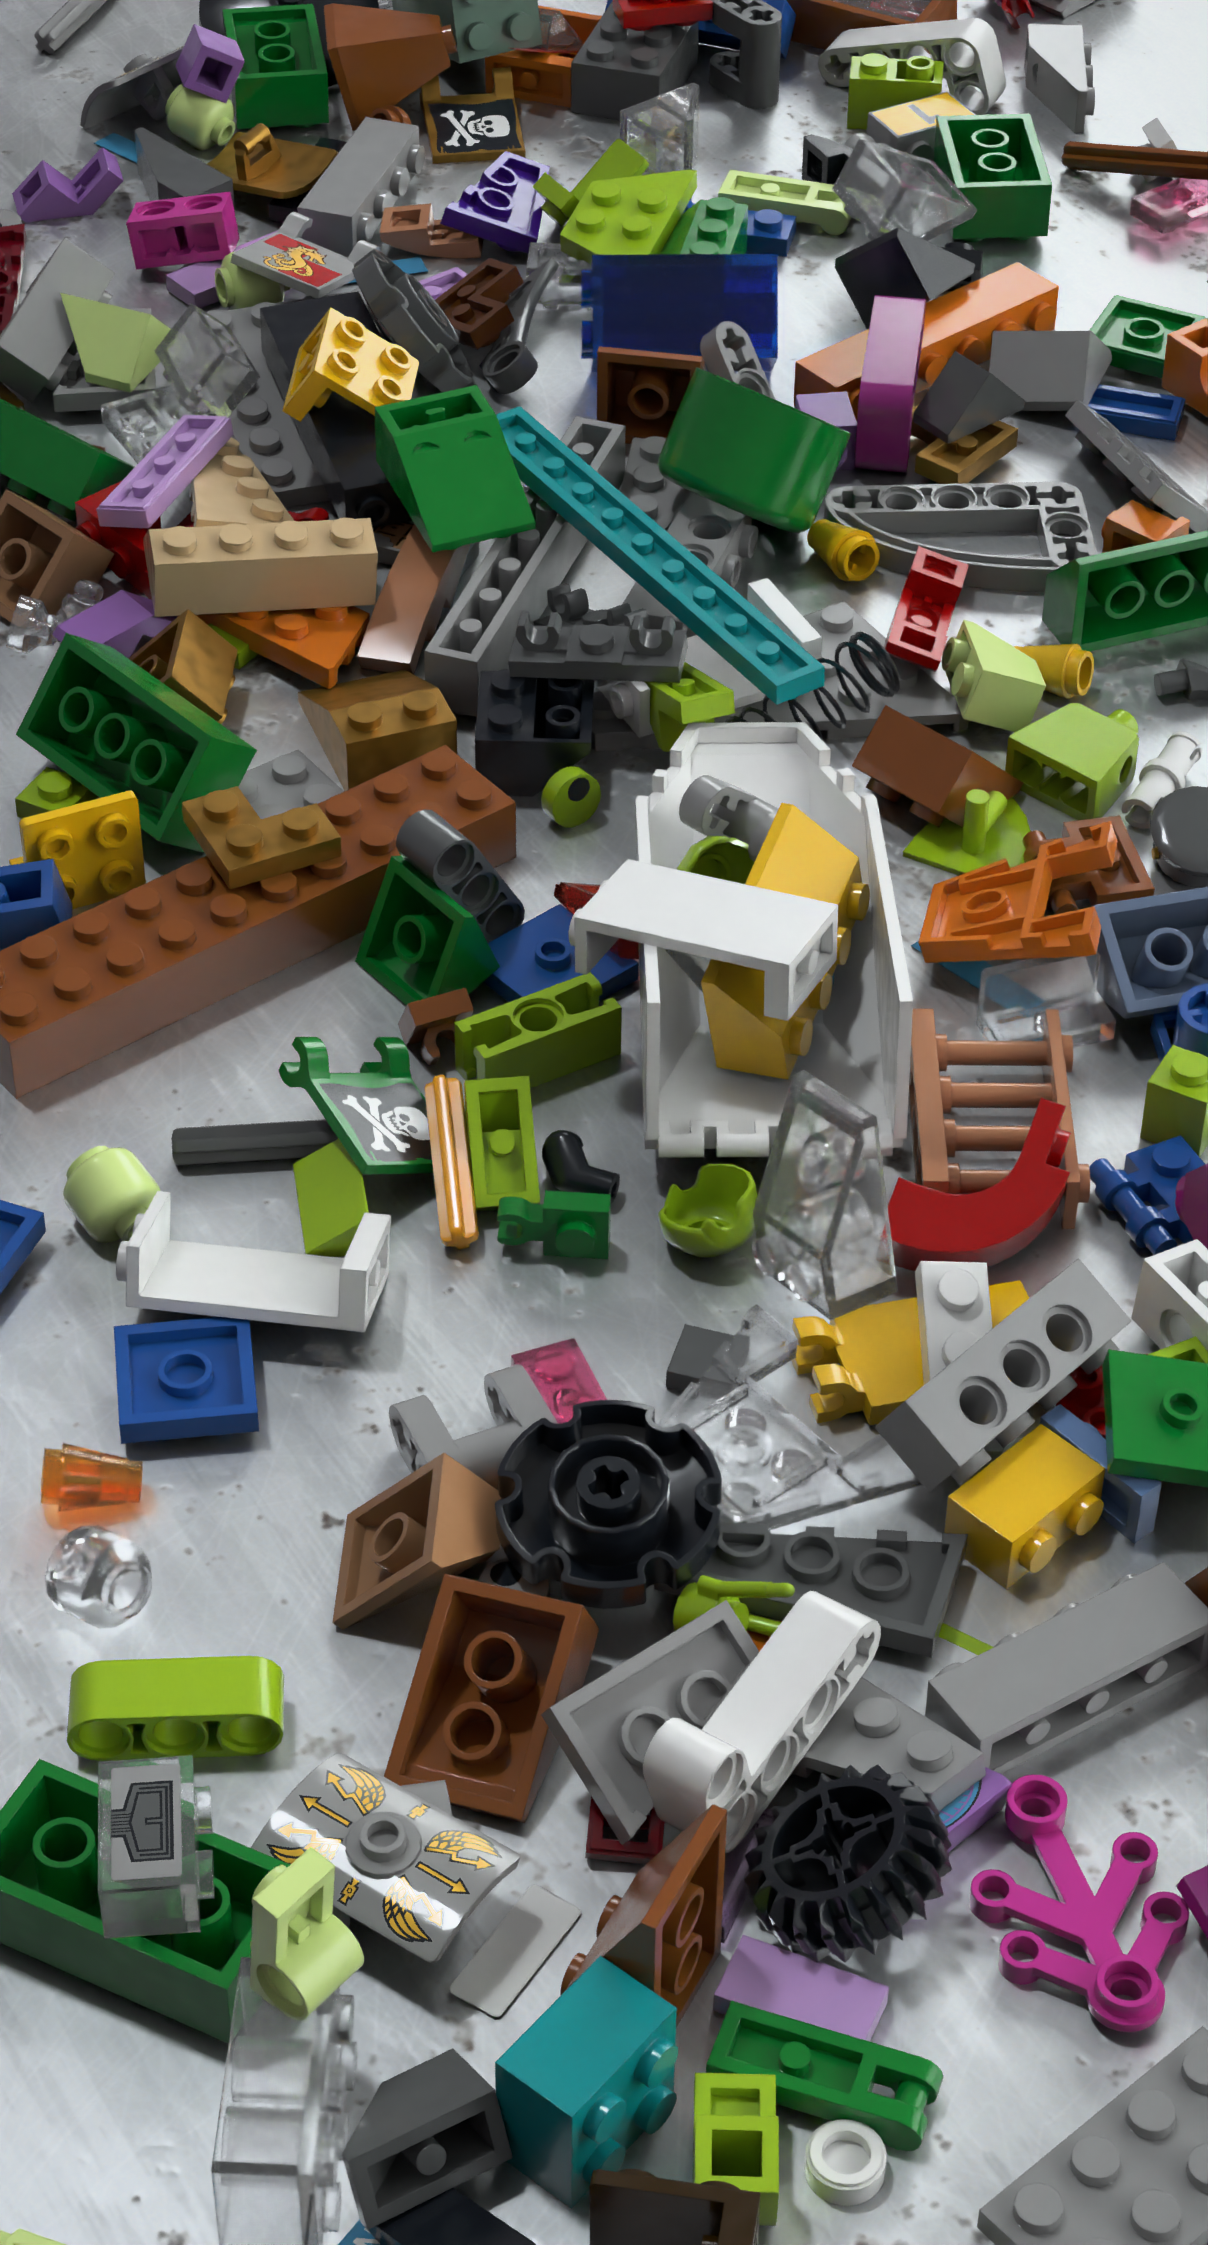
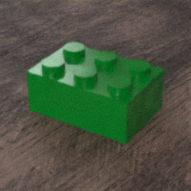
[933,113,1052,242]

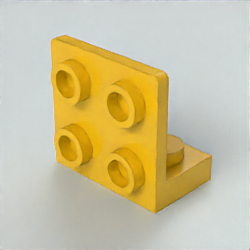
[282,307,419,422]
[9,791,146,909]

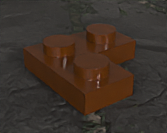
[435,258,524,350]

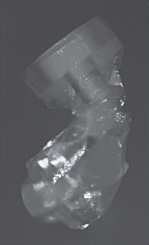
[6,579,104,654]

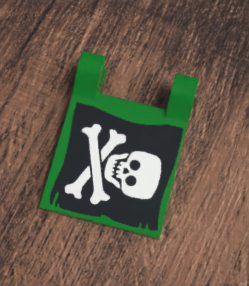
[279,1037,433,1175]

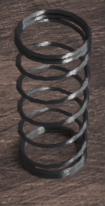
[725,632,900,740]

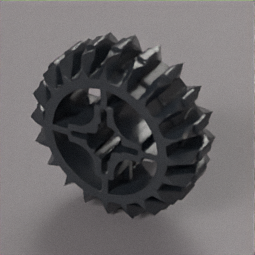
[744,1765,952,1963]

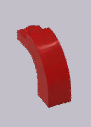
[873,1098,1071,1271]

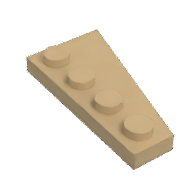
[189,437,294,527]

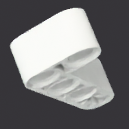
[818,18,1006,115]
[643,1591,881,1853]

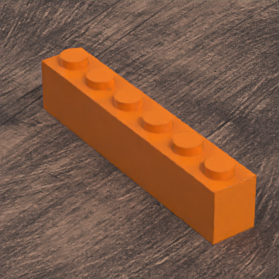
[794,262,1059,421]

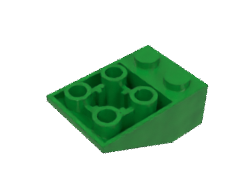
[375,385,536,553]

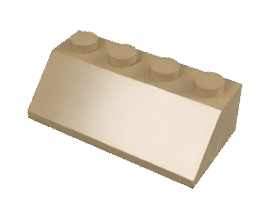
[144,518,378,617]

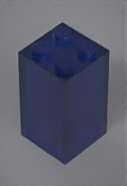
[581,254,778,372]

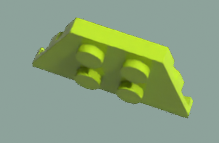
[560,169,697,290]

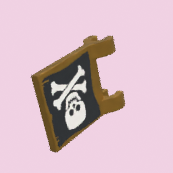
[419,67,525,164]

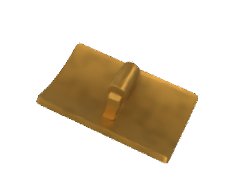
[207,123,338,199]

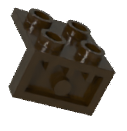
[589,2168,761,2245]

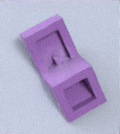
[12,147,124,222]
[53,590,177,658]

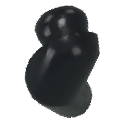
[542,1130,620,1204]

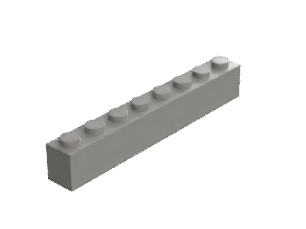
[424,416,626,717]

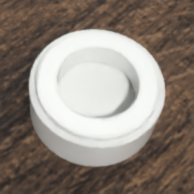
[804,2119,887,2206]

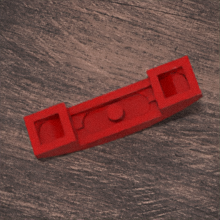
[884,546,969,672]

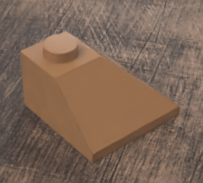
[332,1453,504,1630]

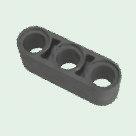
[396,809,525,943]

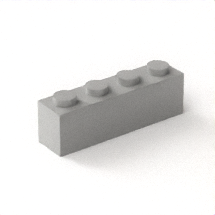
[297,117,425,257]
[925,1562,1208,1774]

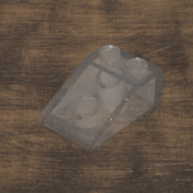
[752,1070,898,1321]

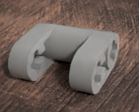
[679,775,778,862]
[389,1364,557,1490]

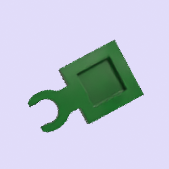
[497,1190,611,1260]

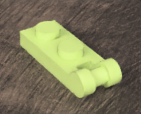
[718,170,858,235]

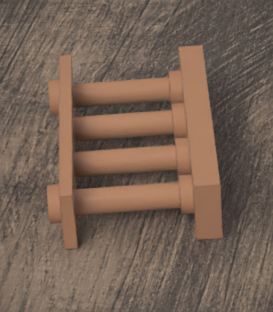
[908,1009,1090,1229]

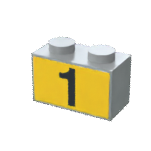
[867,91,976,179]

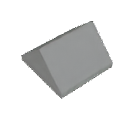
[989,330,1112,411]

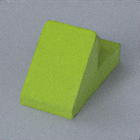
[644,662,735,752]
[464,1076,540,1212]

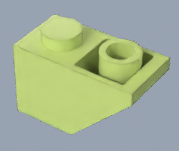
[942,620,1046,732]

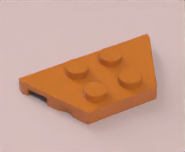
[196,606,370,689]

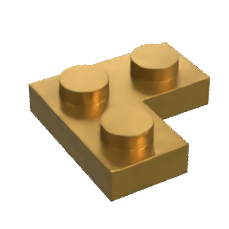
[911,403,1018,484]
[182,786,342,890]

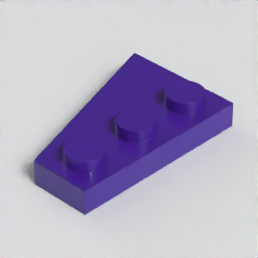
[440,151,550,255]

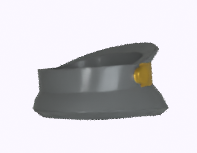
[1150,786,1208,888]

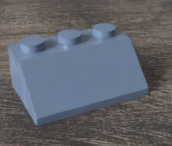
[1084,887,1208,1019]

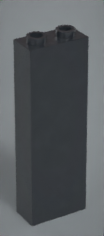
[260,291,413,528]

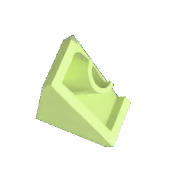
[60,293,179,393]

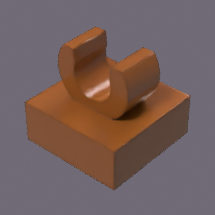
[398,987,474,1066]

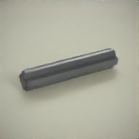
[171,1119,338,1166]

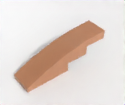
[357,524,471,675]

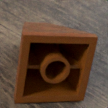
[324,3,457,131]

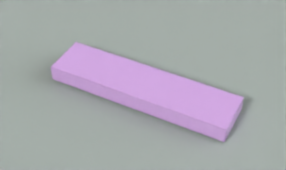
[96,415,234,528]

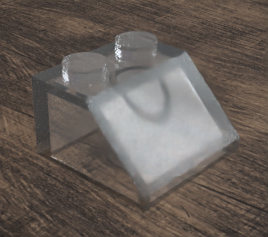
[832,138,978,241]

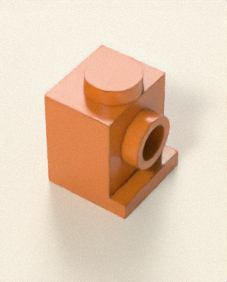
[1101,500,1190,553]

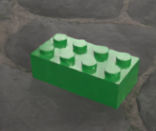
[16,633,257,853]
[0,1759,290,2045]

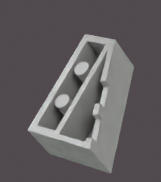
[0,238,115,403]

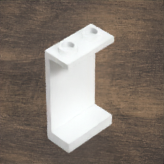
[594,578,822,738]
[569,859,838,1021]
[116,1191,391,1332]

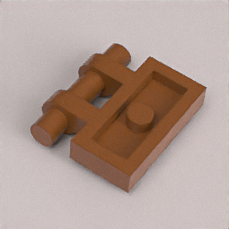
[1023,815,1155,915]

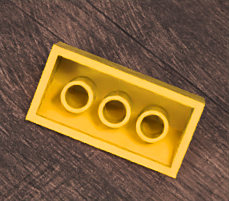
[701,803,870,1080]

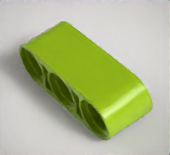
[67,1656,284,1761]

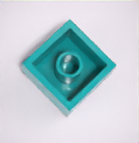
[495,1955,678,2209]

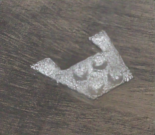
[658,1304,922,1530]

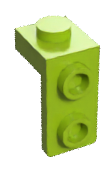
[533,139,649,227]

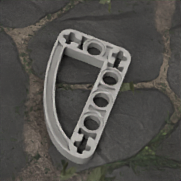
[824,482,1097,592]

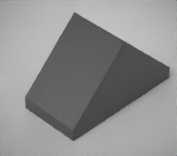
[913,351,1025,444]

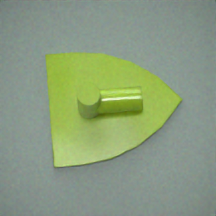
[903,789,1030,875]

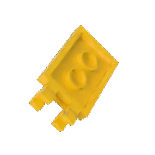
[789,1280,1029,1425]

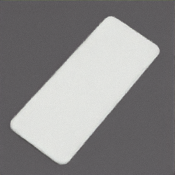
[450,1885,581,2017]

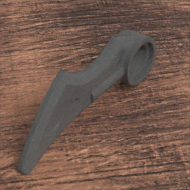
[479,257,559,395]

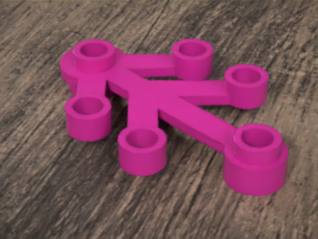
[969,1774,1190,2032]

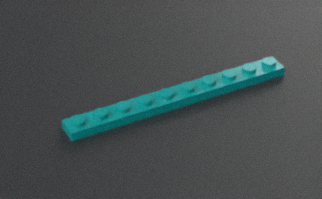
[496,406,825,705]

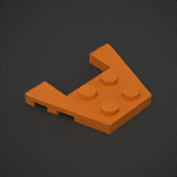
[918,821,1118,963]

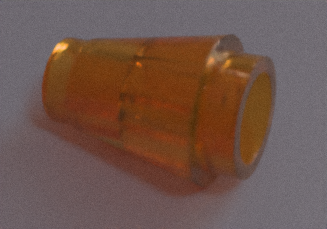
[40,1442,143,1512]

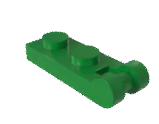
[706,2001,943,2151]

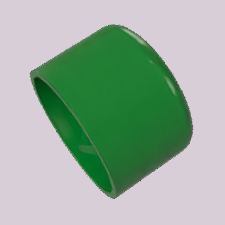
[657,367,851,533]

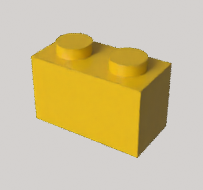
[944,1424,1105,1590]

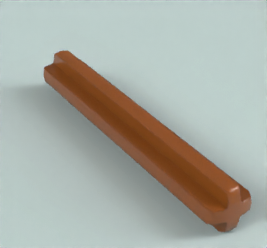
[1061,141,1208,180]

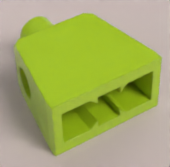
[1005,703,1139,820]

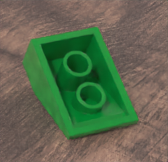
[222,4,329,130]

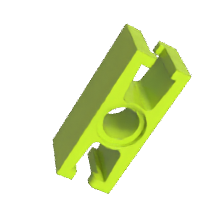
[454,972,622,1088]

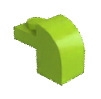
[692,2073,779,2226]

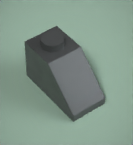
[342,2048,513,2230]

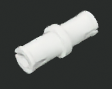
[1121,732,1203,829]

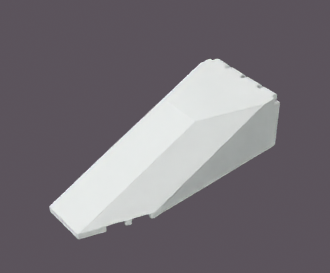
[635,722,913,1158]

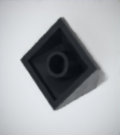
[835,227,975,329]

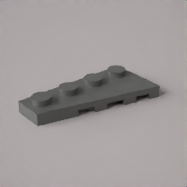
[654,1522,968,1658]

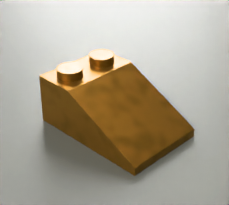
[298,670,457,791]

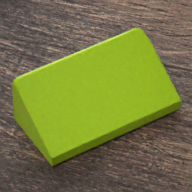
[293,1139,369,1257]

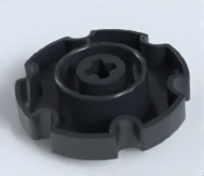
[495,1400,722,1609]

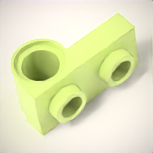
[250,1847,364,2020]

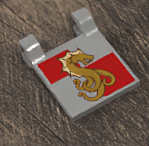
[230,212,381,298]

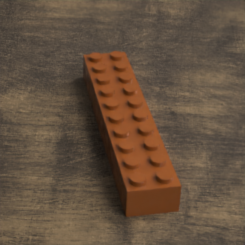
[0,745,516,1099]

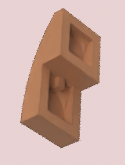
[380,203,484,259]

